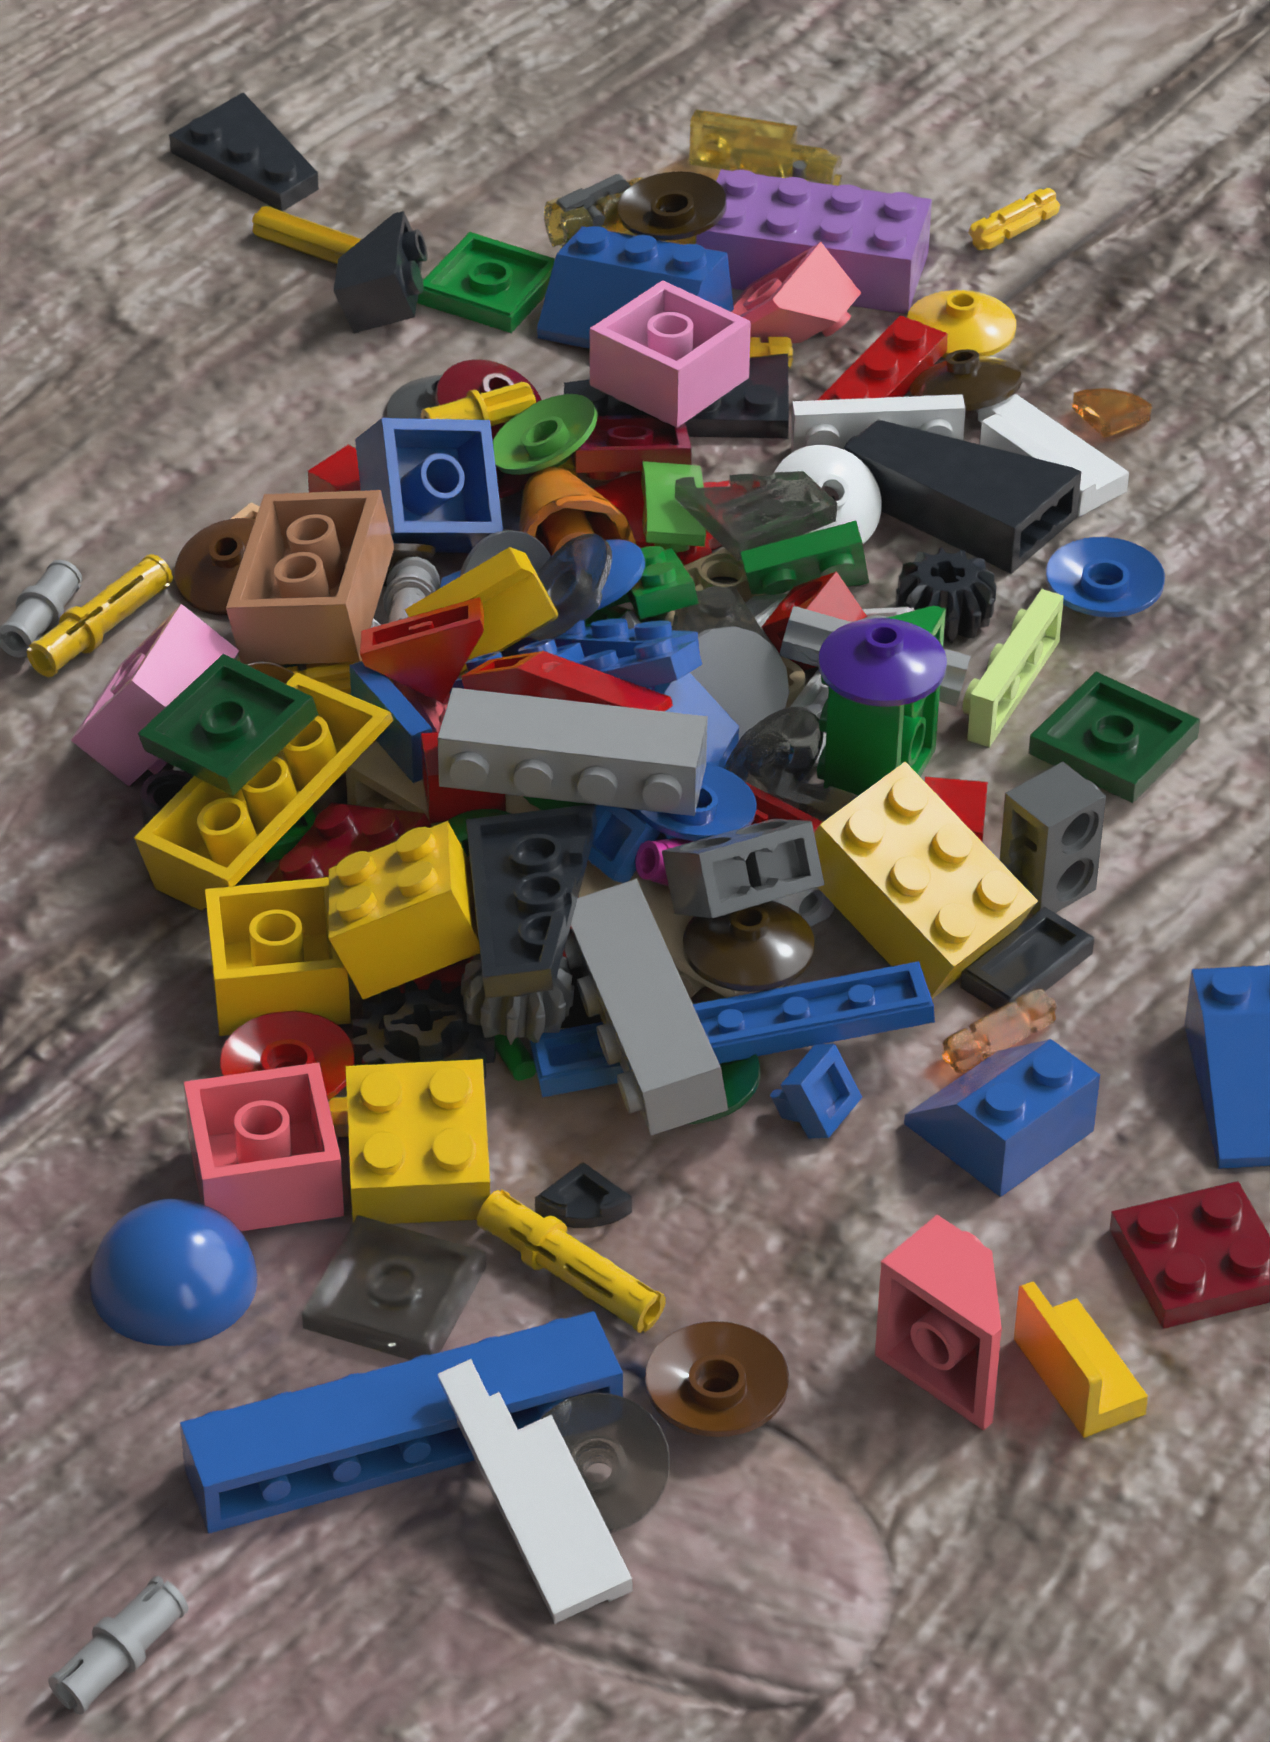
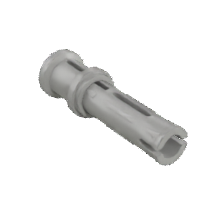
[383,557,440,623]

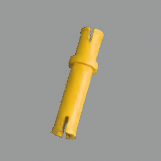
[27,554,173,677]
[477,1189,666,1333]

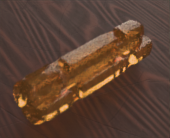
[941,988,1057,1073]

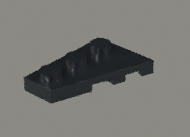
[169,92,319,211]

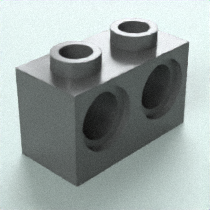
[999,762,1106,916]
[662,819,824,918]

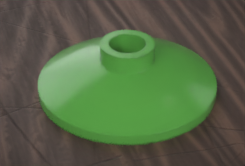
[493,394,597,475]

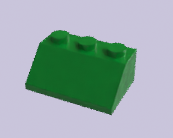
[817,606,946,811]

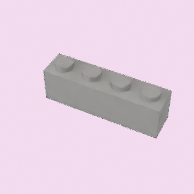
[438,688,708,816]
[563,879,728,1136]

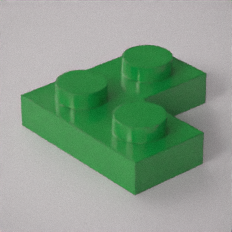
[596,546,699,619]

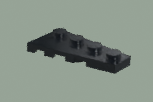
[564,353,789,439]
[466,804,597,998]

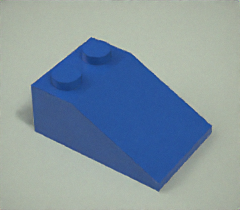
[1184,965,1270,1169]

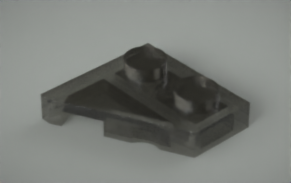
[675,471,837,561]

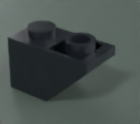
[333,211,428,334]

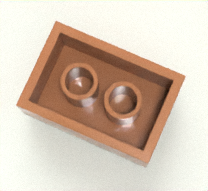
[226,490,394,666]

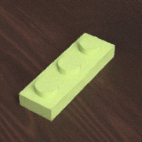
[962,589,1064,747]

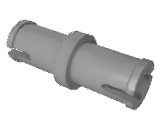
[0,560,82,657]
[48,1576,189,1714]

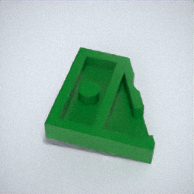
[740,520,869,595]

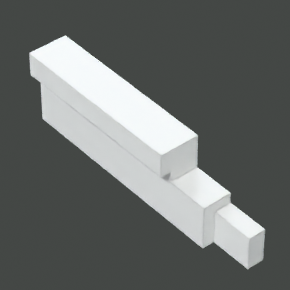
[975,394,1129,517]
[438,1359,632,1624]

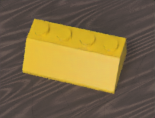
[134,672,394,911]

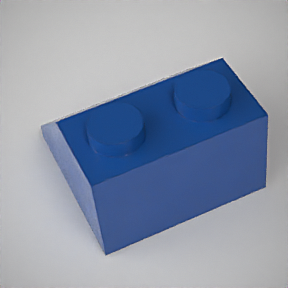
[904,1039,1100,1197]

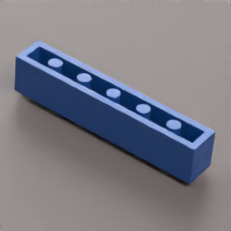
[180,1311,623,1534]

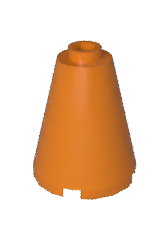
[519,467,635,561]

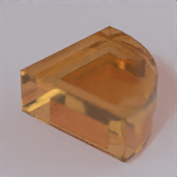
[1072,388,1152,438]

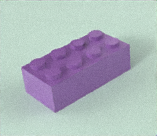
[696,169,932,314]

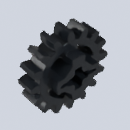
[352,979,496,1079]

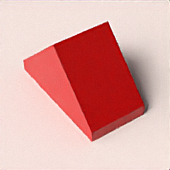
[360,597,484,704]

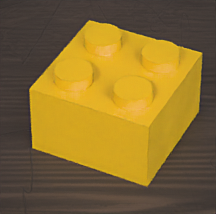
[329,821,480,1000]
[205,877,351,1036]
[346,1059,490,1226]

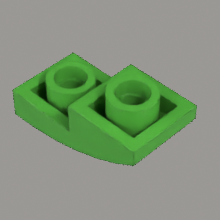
[640,461,706,552]

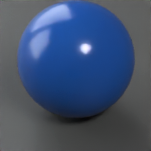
[90,1199,257,1346]

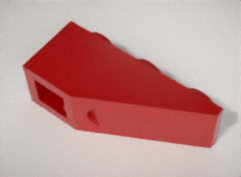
[461,651,673,712]

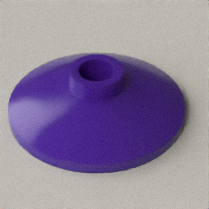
[818,618,947,707]

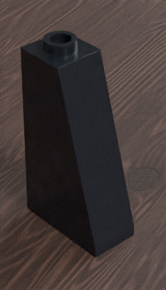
[843,419,1082,574]

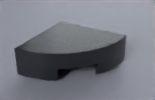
[535,1162,632,1228]

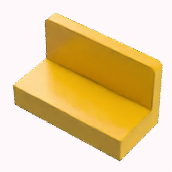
[404,547,558,676]
[1014,1281,1148,1438]

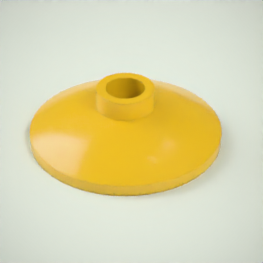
[907,290,1016,358]

